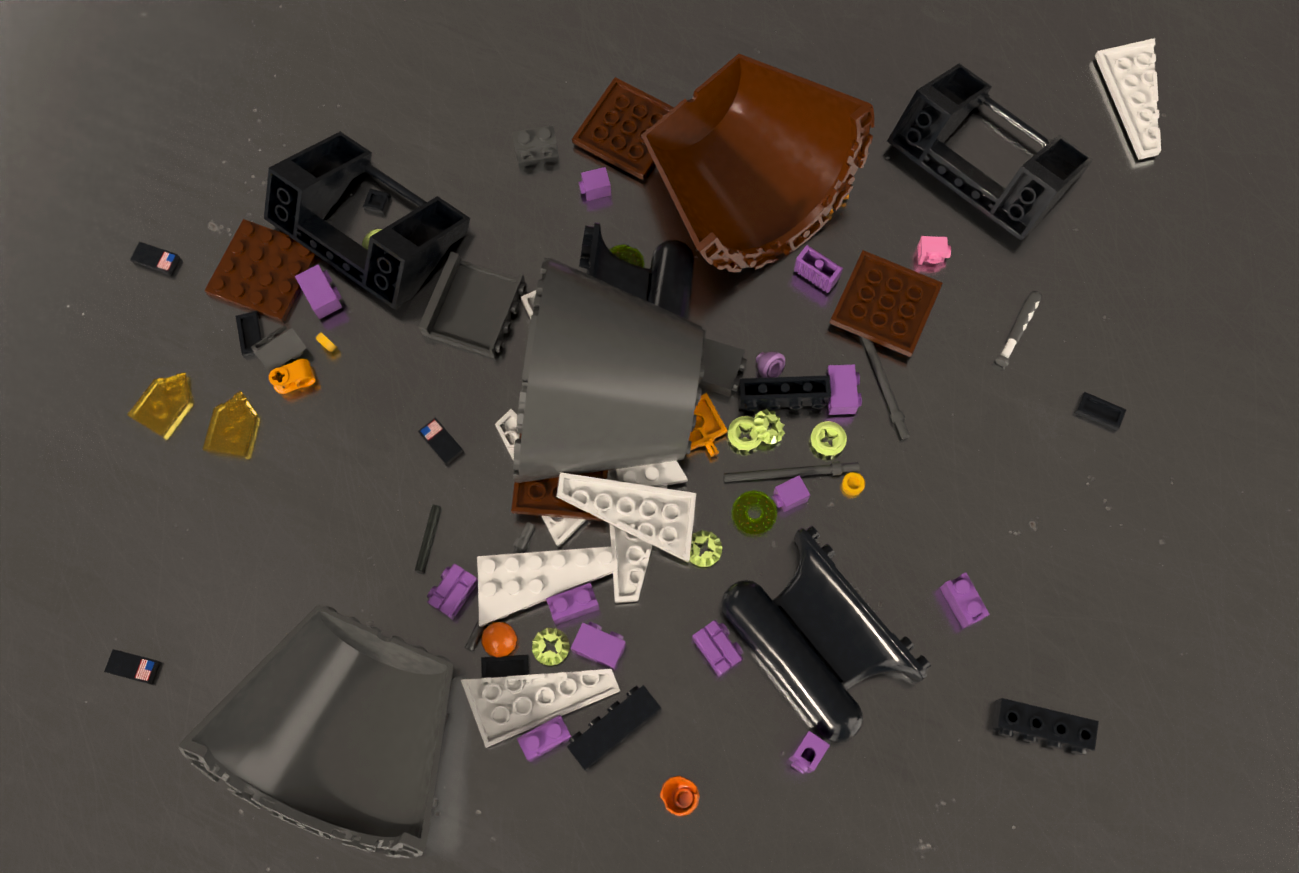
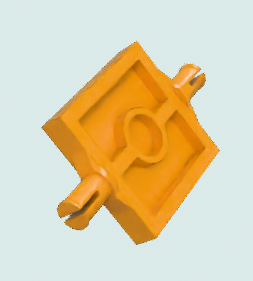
[689,393,728,457]

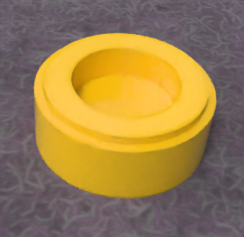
[316,332,337,352]
[842,472,865,496]

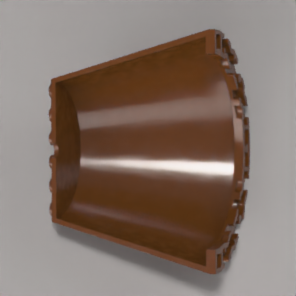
[641,54,874,272]

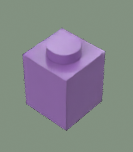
[578,167,611,201]
[772,475,810,512]

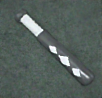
[995,291,1042,367]

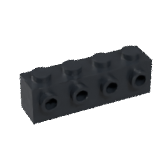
[738,375,831,411]
[567,685,662,771]
[992,698,1099,755]

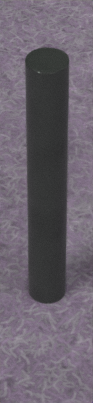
[414,504,441,573]

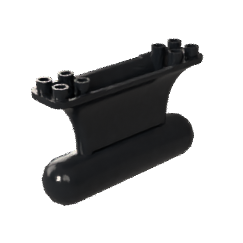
[579,223,694,320]
[721,526,931,743]

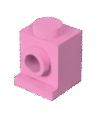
[917,236,951,265]

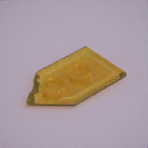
[127,372,190,437]
[202,391,258,458]

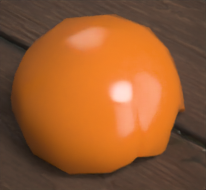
[481,621,517,658]
[660,776,700,816]

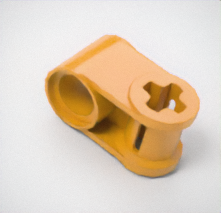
[269,359,316,394]

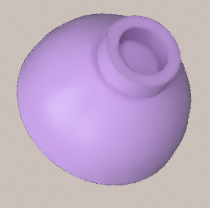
[756,351,785,378]

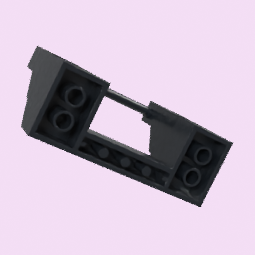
[887,63,1093,241]
[264,131,470,309]

